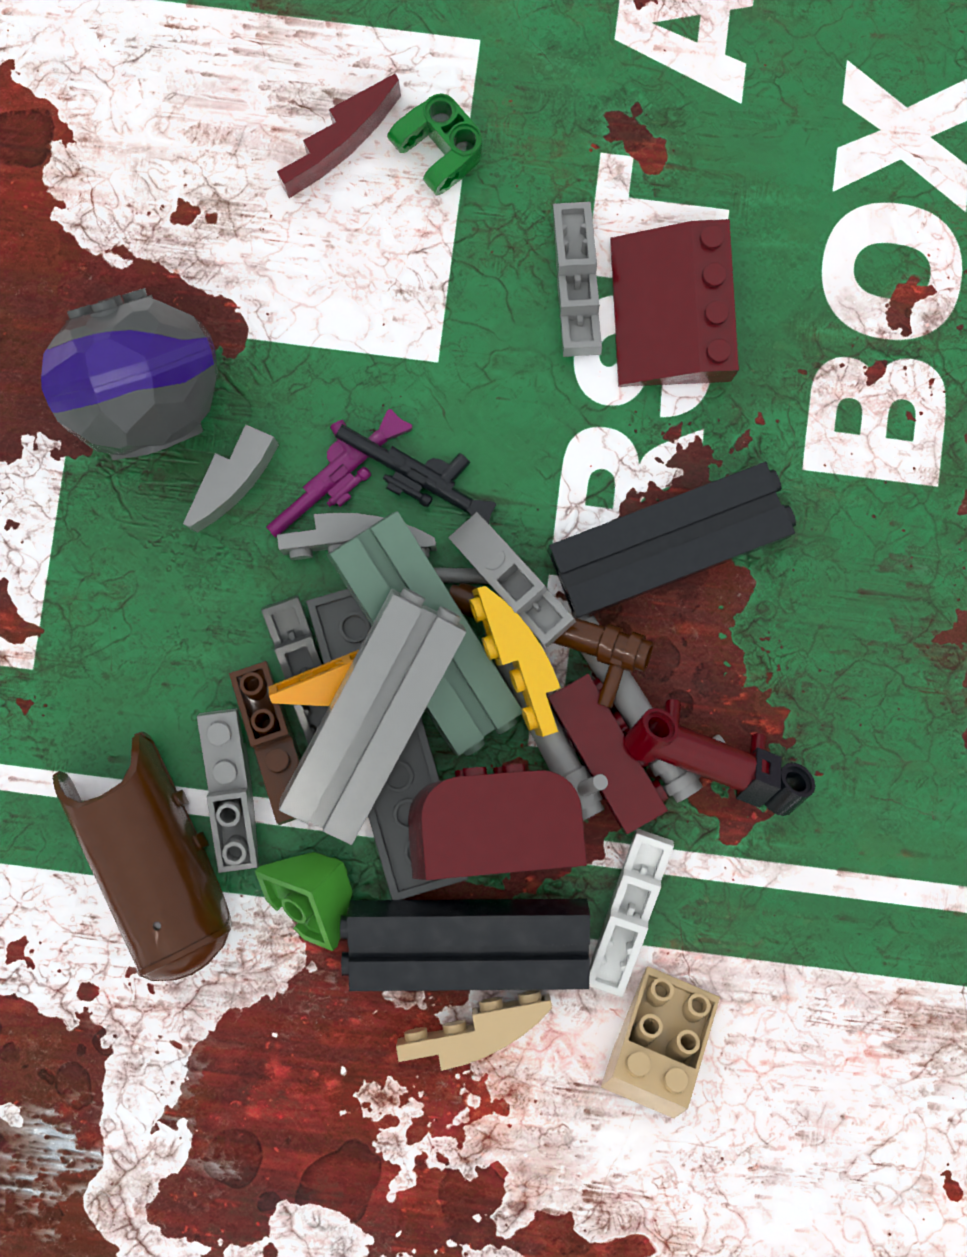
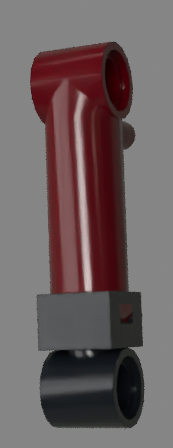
[625,699,816,816]

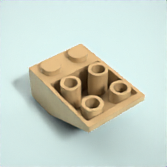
[601,966,720,1118]

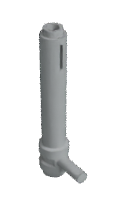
[575,615,725,803]
[484,633,608,820]

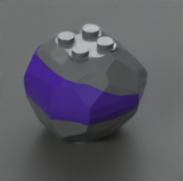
[41,288,218,460]

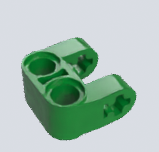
[387,93,482,196]

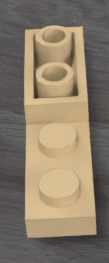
[396,990,552,1071]

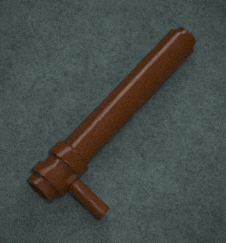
[449,583,654,708]

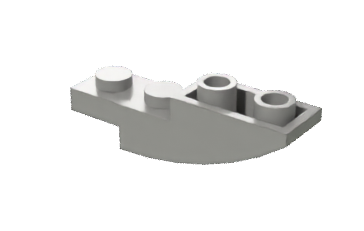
[448,512,576,648]
[277,513,437,560]
[197,708,258,873]

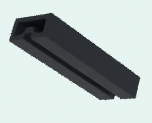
[547,461,796,618]
[340,898,590,991]

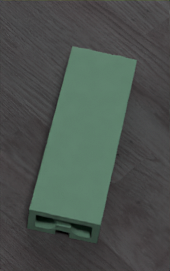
[326,511,522,756]

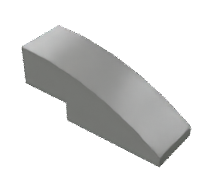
[183,424,279,533]

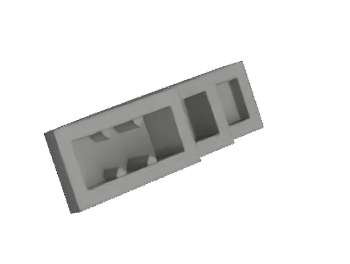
[553,202,602,357]

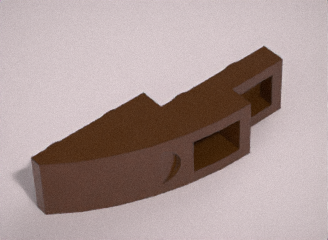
[229,661,302,825]

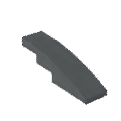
[261,595,329,745]

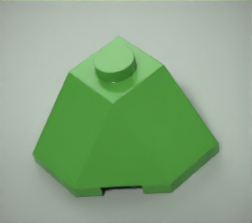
[255,852,353,951]

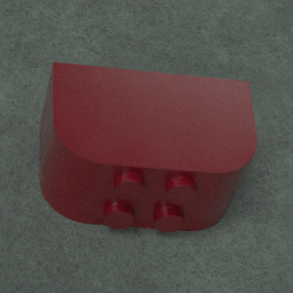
[408,764,587,880]

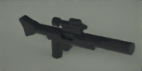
[335,424,496,524]

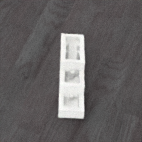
[589,829,674,998]

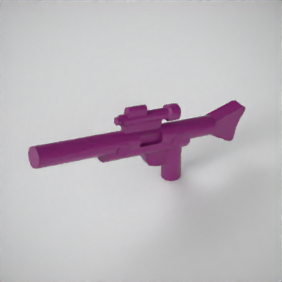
[266,409,412,538]

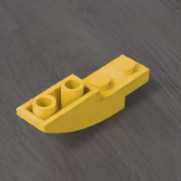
[469,586,561,737]

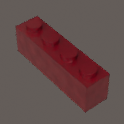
[547,674,669,834]

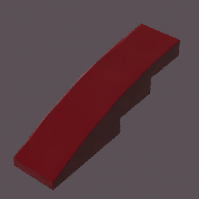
[277,73,401,198]

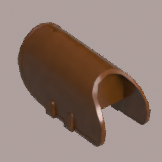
[52,732,232,981]

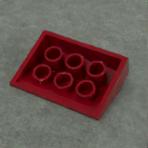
[610,219,739,387]

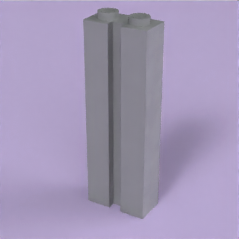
[279,588,466,845]

